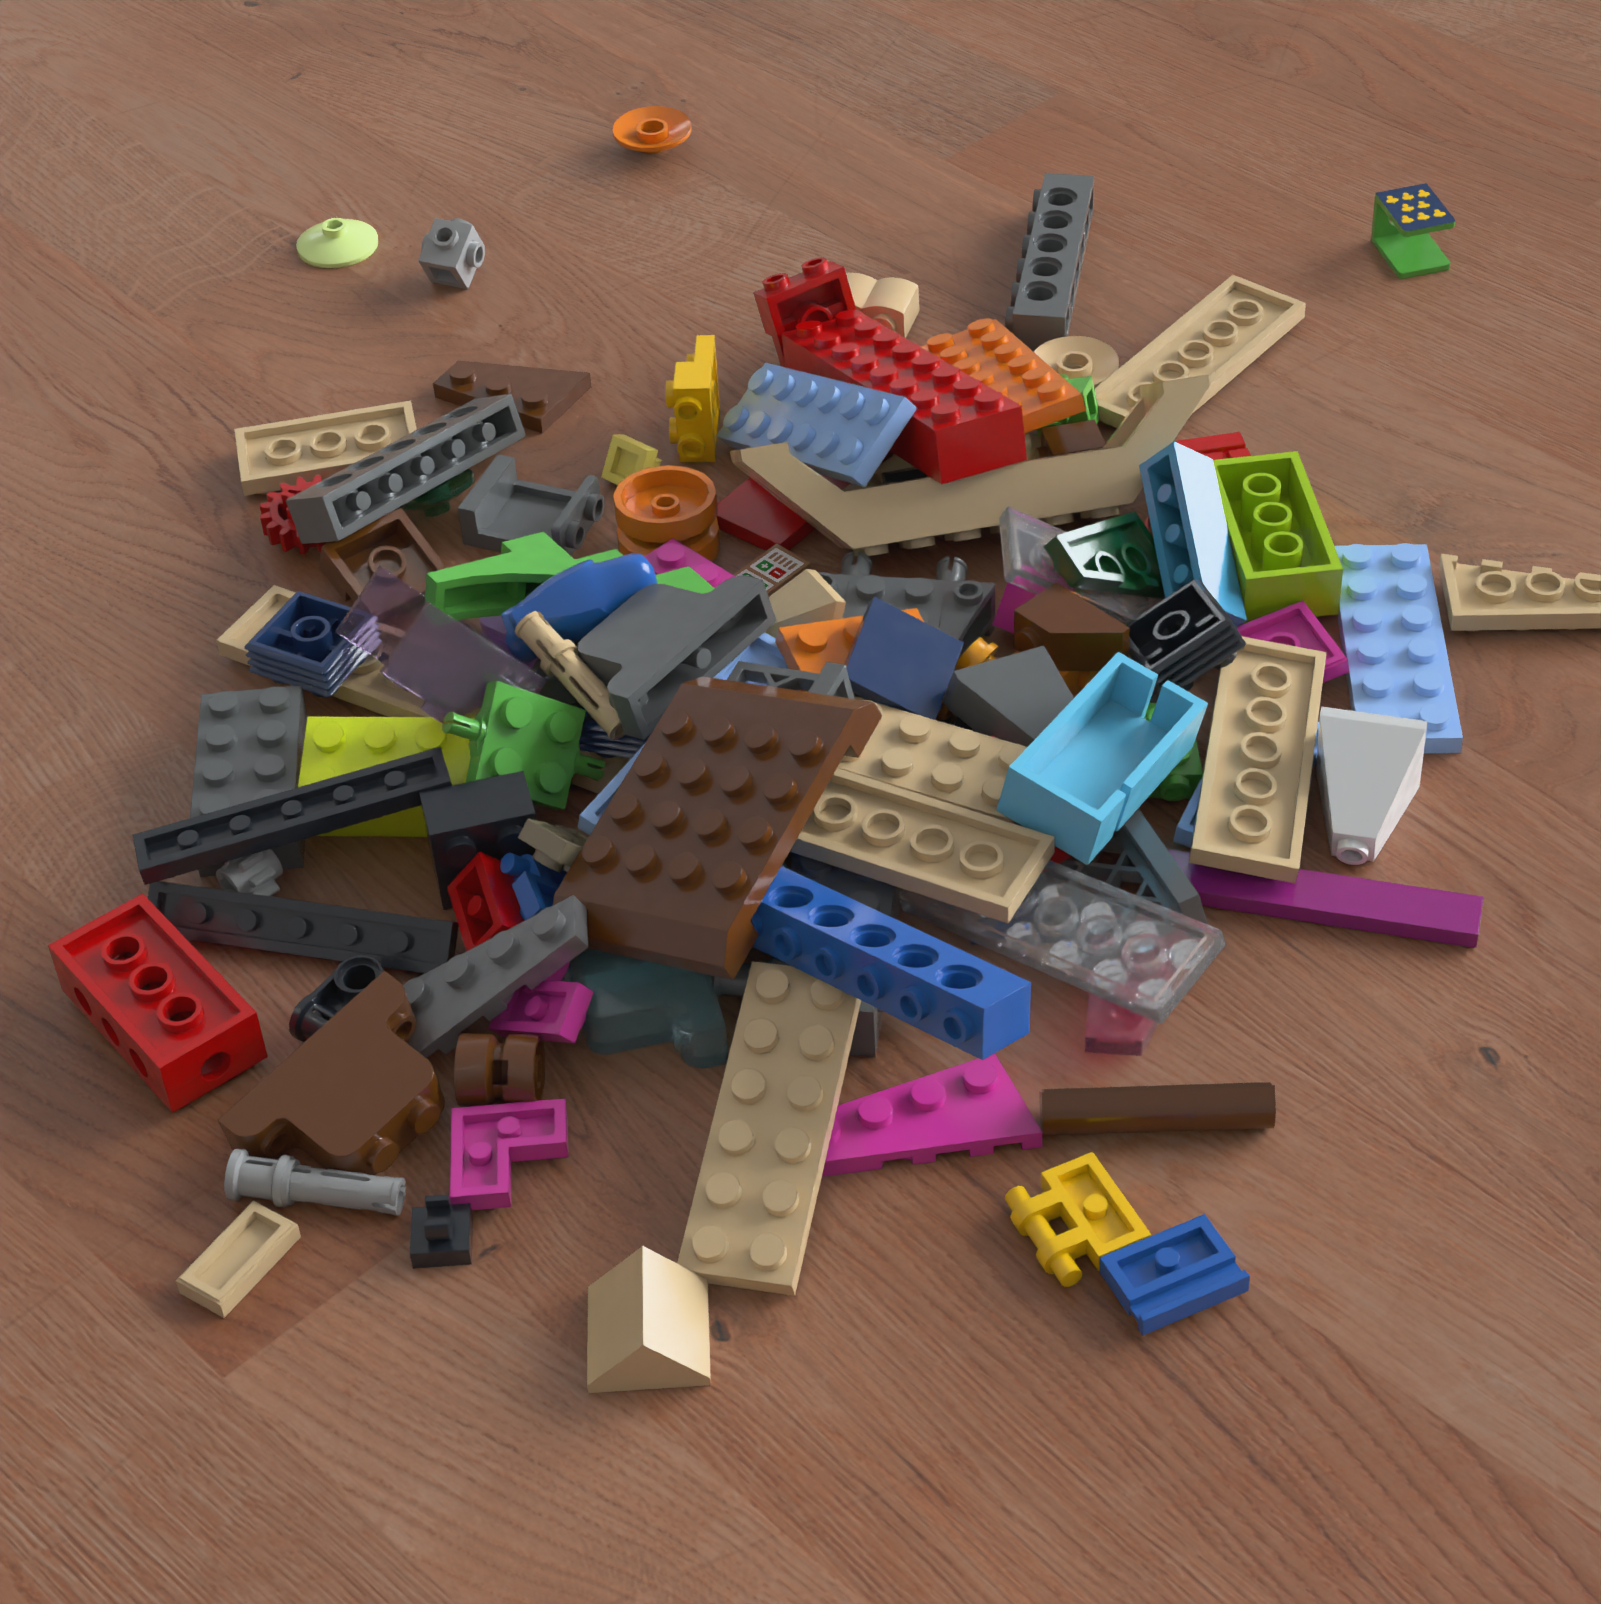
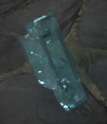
[561,948,728,1068]

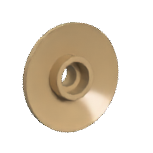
[1034,336,1119,389]

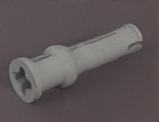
[224,1148,406,1215]

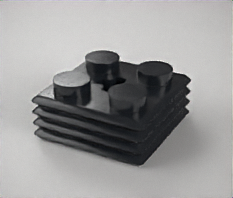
[1126,579,1246,697]

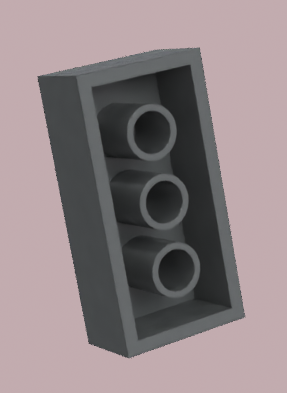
[190,685,308,877]

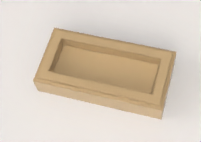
[176,1200,301,1318]

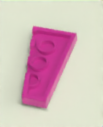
[822,1053,1043,1177]

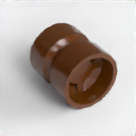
[454,1033,545,1107]

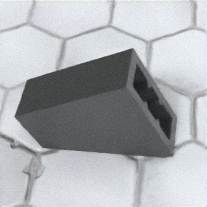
[943,646,1074,747]

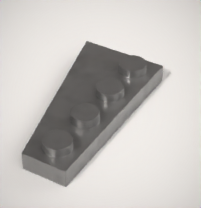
[403,895,588,1058]

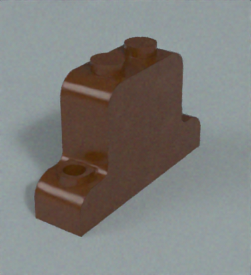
[218,971,445,1175]

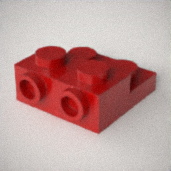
[753,257,856,368]

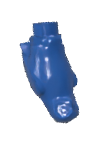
[502,553,657,663]

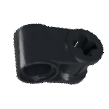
[289,955,383,1042]

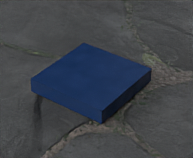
[844,596,964,720]

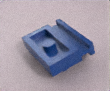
[1099,1214,1250,1336]

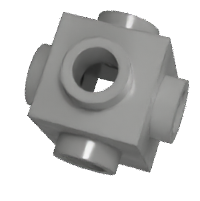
[418,218,485,289]

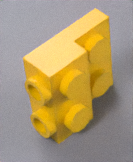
[666,335,720,462]

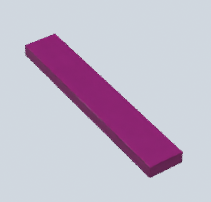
[1167,849,1484,948]

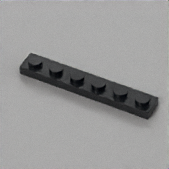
[132,747,452,885]
[148,881,459,973]

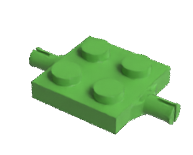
[442,681,605,811]

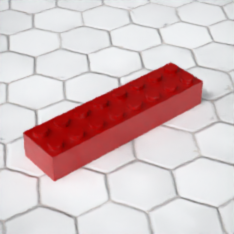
[781,310,1027,485]

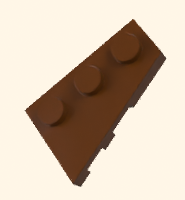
[433,361,592,434]

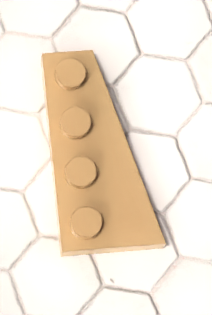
[1439,554,1601,631]

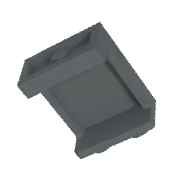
[458,454,605,556]

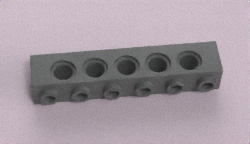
[1005,173,1094,352]
[286,394,526,544]

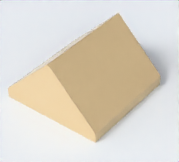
[587,1246,711,1393]

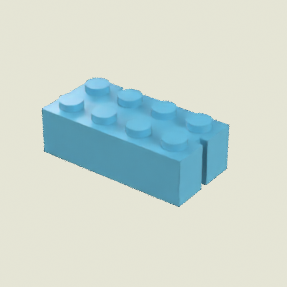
[996,652,1208,865]

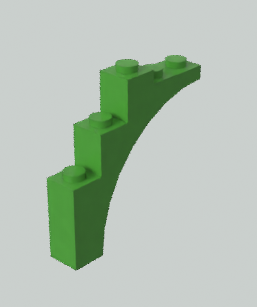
[424,532,715,625]

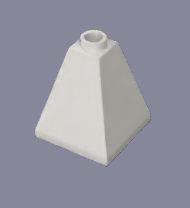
[1316,707,1427,865]

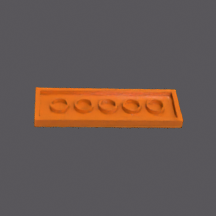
[921,318,1086,433]

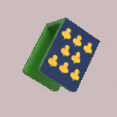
[1370,183,1455,279]

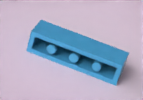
[1139,442,1247,627]

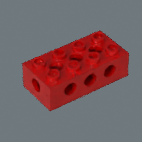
[48,893,268,1113]

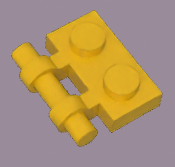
[1004,1152,1151,1287]

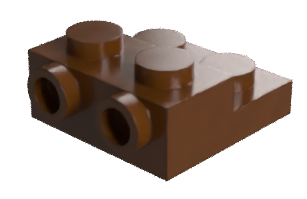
[320,508,447,622]

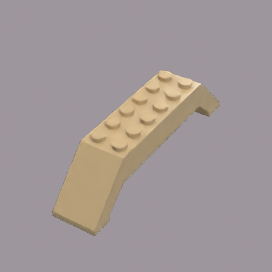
[730,374,1210,556]

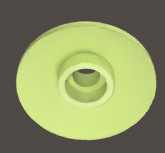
[296,218,378,268]

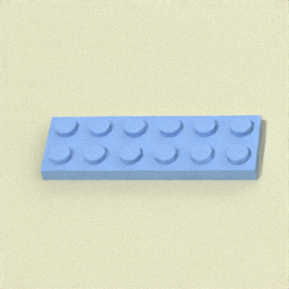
[716,363,917,487]
[1335,543,1463,753]

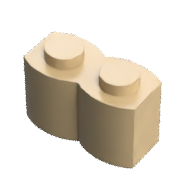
[846,273,920,338]

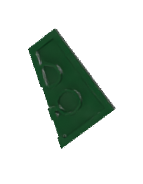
[1043,511,1165,599]

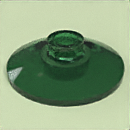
[395,469,475,517]

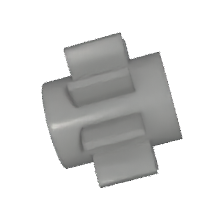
[216,849,283,896]

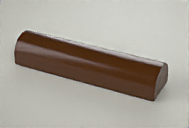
[1039,1082,1276,1136]

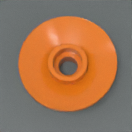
[613,106,692,154]

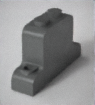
[578,575,777,740]

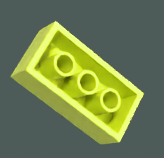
[298,717,475,837]

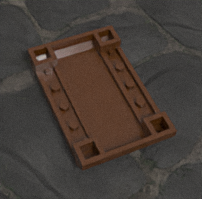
[553,677,883,980]

